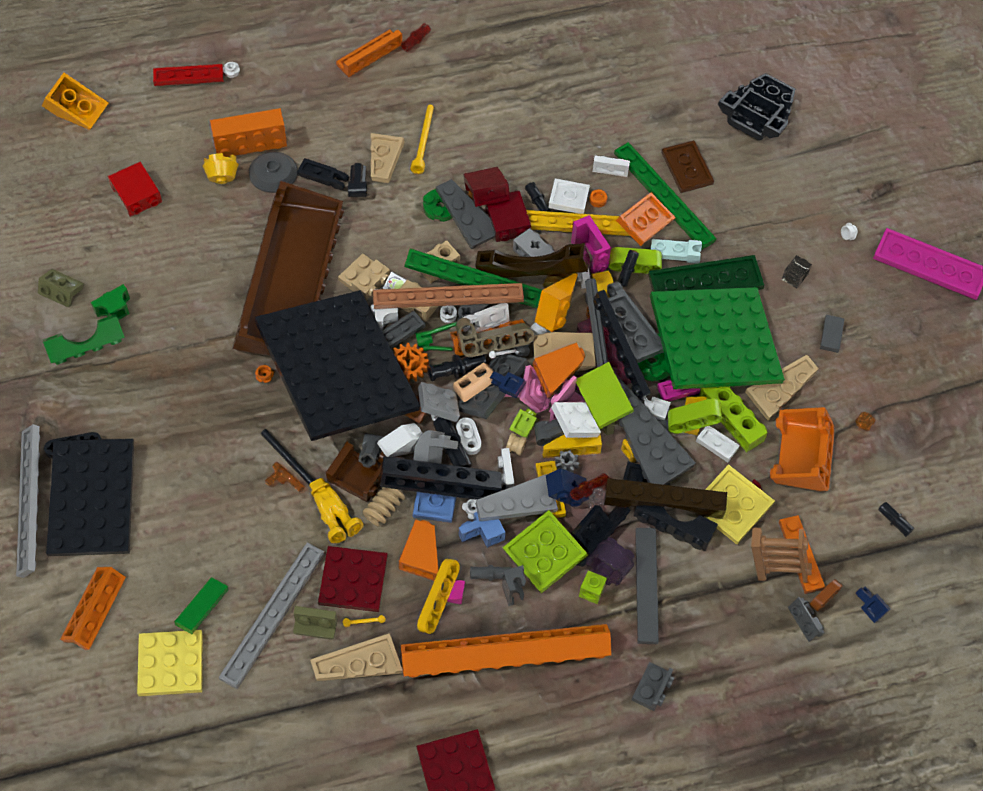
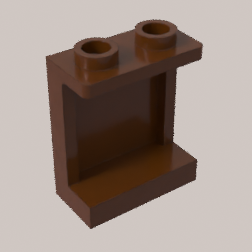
[326,442,382,502]

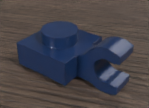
[490,371,526,398]
[856,586,891,623]

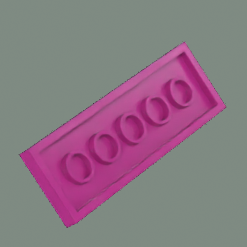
[873,228,983,300]

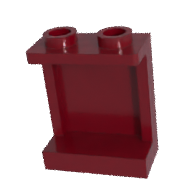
[463,167,510,207]
[485,190,531,242]

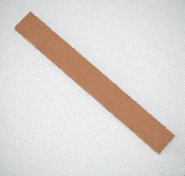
[373,283,524,309]

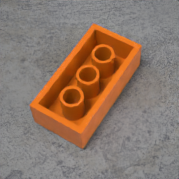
[210,108,287,157]

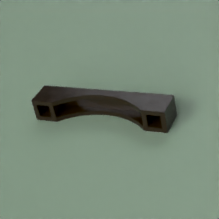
[475,243,590,278]
[604,478,727,519]

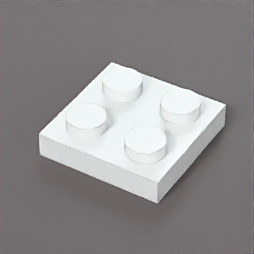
[548,179,590,214]
[551,402,601,438]

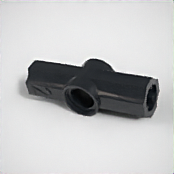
[433,417,472,468]

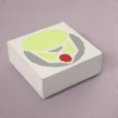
[383,272,407,289]

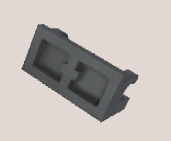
[502,565,526,606]

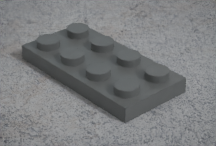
[458,354,529,419]

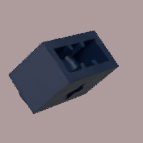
[546,468,589,507]

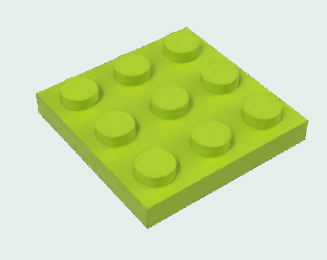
[502,510,588,594]

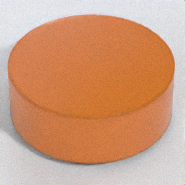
[589,189,607,208]

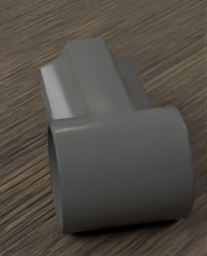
[534,418,564,446]
[359,433,384,468]

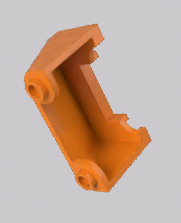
[770,407,834,491]

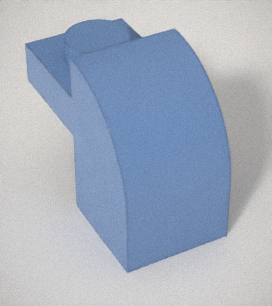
[459,512,506,548]

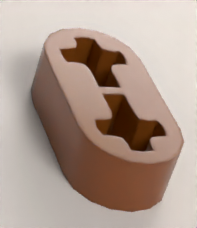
[810,579,843,612]

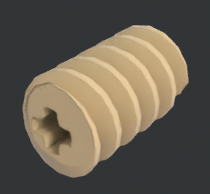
[363,487,405,526]

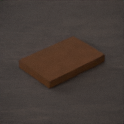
[661,140,714,193]

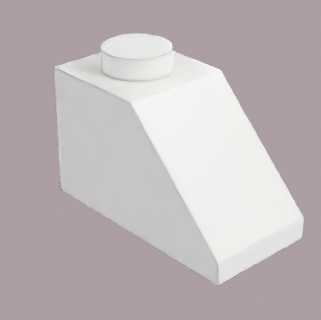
[377,423,422,457]

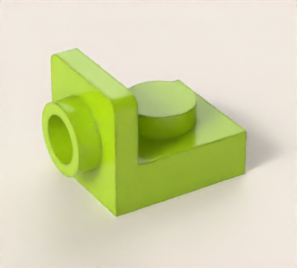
[509,408,540,438]

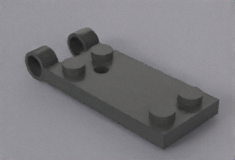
[584,281,664,363]

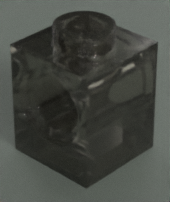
[782,255,812,289]

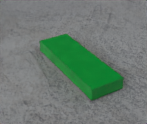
[174,577,229,634]

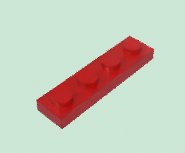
[153,64,224,86]

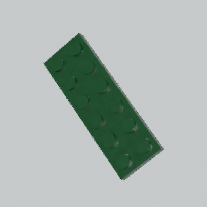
[648,255,765,292]

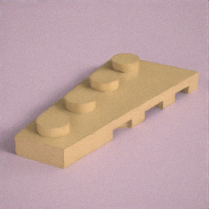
[745,355,818,421]

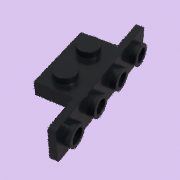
[571,505,631,567]

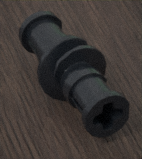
[427,354,486,381]

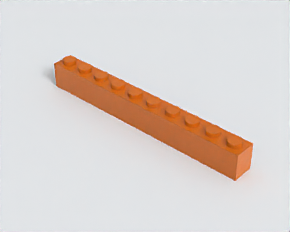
[401,624,611,678]

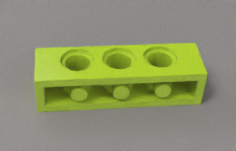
[699,386,768,453]

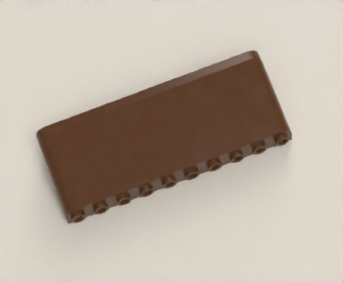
[232,181,344,356]

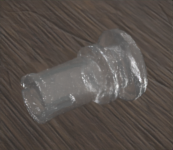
[587,488,606,509]

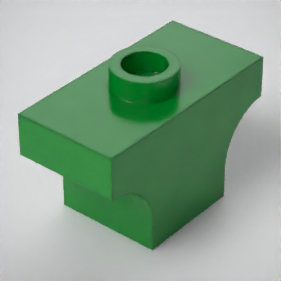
[90,284,130,320]

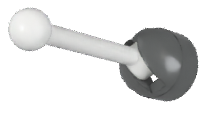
[489,345,530,358]

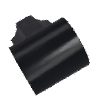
[348,163,367,197]

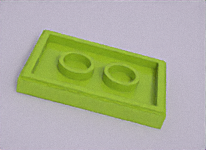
[576,362,634,429]

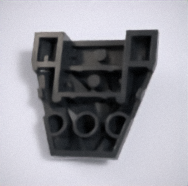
[718,73,796,141]

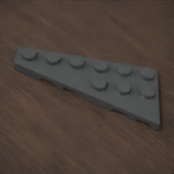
[618,379,696,485]

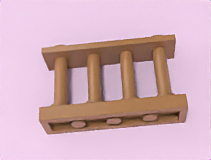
[751,528,812,583]

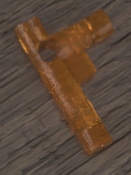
[264,462,305,492]

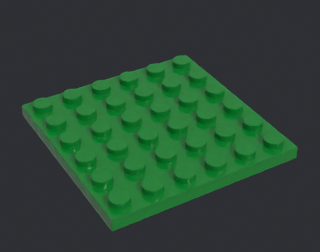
[650,287,785,390]

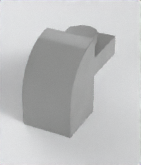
[413,430,458,464]

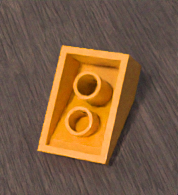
[42,72,109,130]
[534,273,578,332]

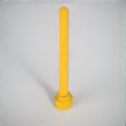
[410,104,434,174]

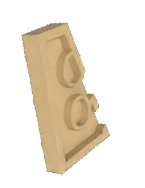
[371,133,405,183]

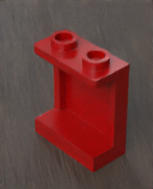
[108,161,162,217]

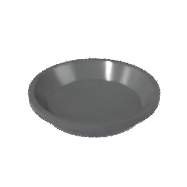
[249,152,297,193]

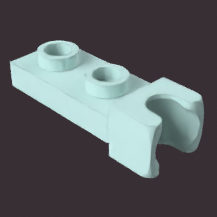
[651,239,702,264]

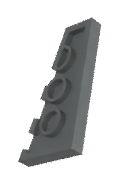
[435,179,495,249]

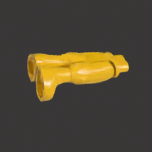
[309,478,364,543]

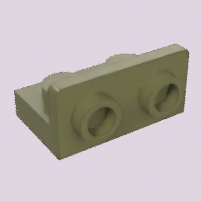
[38,269,83,307]
[293,606,338,640]

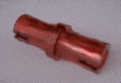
[401,23,431,52]

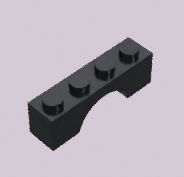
[634,505,718,551]

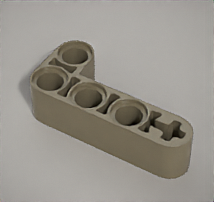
[456,318,534,357]

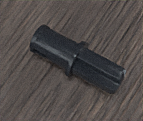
[525,182,550,212]
[617,250,639,287]
[878,502,915,537]

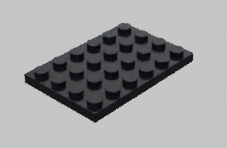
[46,438,134,556]

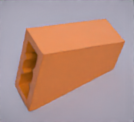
[532,342,585,399]
[399,520,439,581]

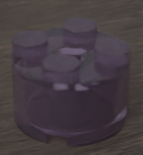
[586,537,634,586]

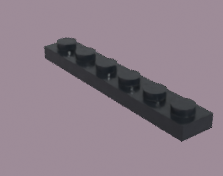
[593,290,651,400]

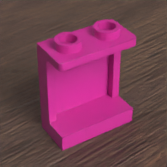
[571,215,611,274]

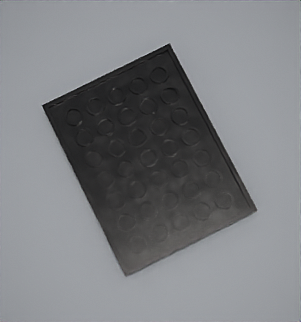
[255,290,420,441]

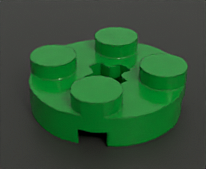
[423,189,452,222]

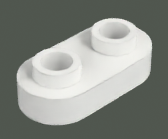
[456,418,481,455]

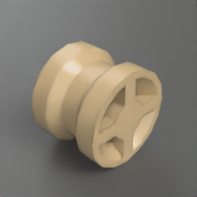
[506,433,527,456]

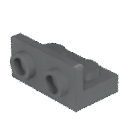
[632,662,675,711]

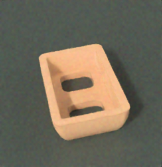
[453,363,493,402]

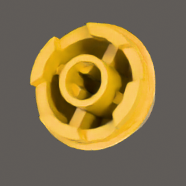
[203,153,239,184]

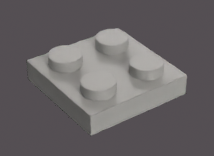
[418,382,460,422]

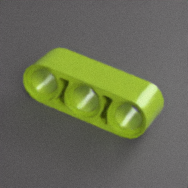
[609,247,662,274]
[668,399,722,434]

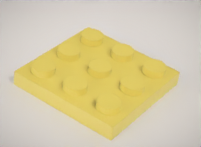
[705,464,775,544]
[137,630,203,696]

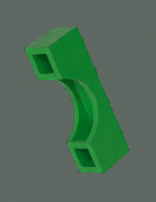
[42,314,125,365]

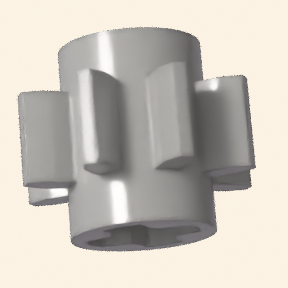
[555,450,579,473]

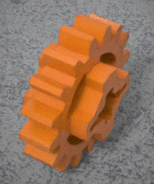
[393,343,429,382]

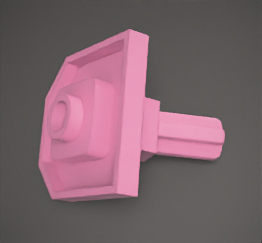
[504,365,550,413]

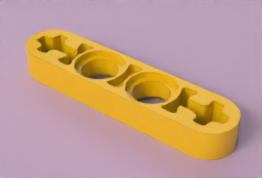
[417,558,460,634]

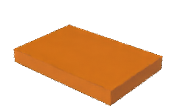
[616,192,676,246]

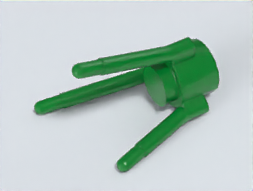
[416,322,457,351]

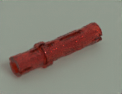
[570,473,609,501]

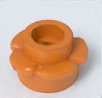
[255,365,274,383]

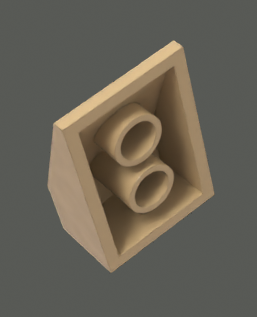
[533,332,596,372]

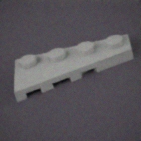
[475,474,558,522]

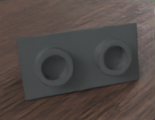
[788,597,825,642]

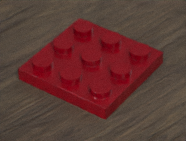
[318,546,388,612]
[416,729,496,791]

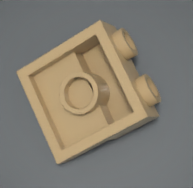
[338,253,390,300]

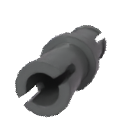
[470,565,511,581]

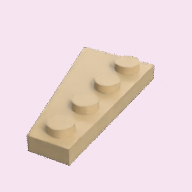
[310,633,403,681]

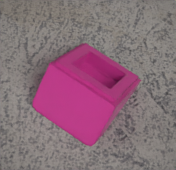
[447,580,465,604]

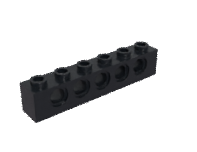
[380,456,502,500]

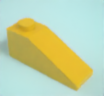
[542,434,602,458]

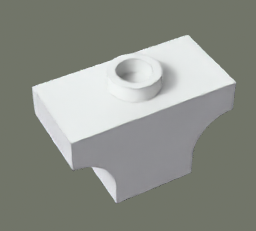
[371,289,398,330]

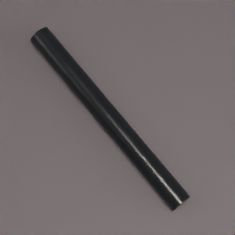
[261,429,315,485]

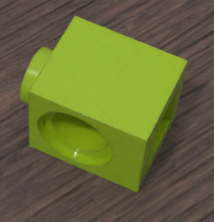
[579,570,607,604]

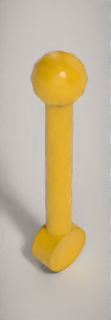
[343,615,386,627]

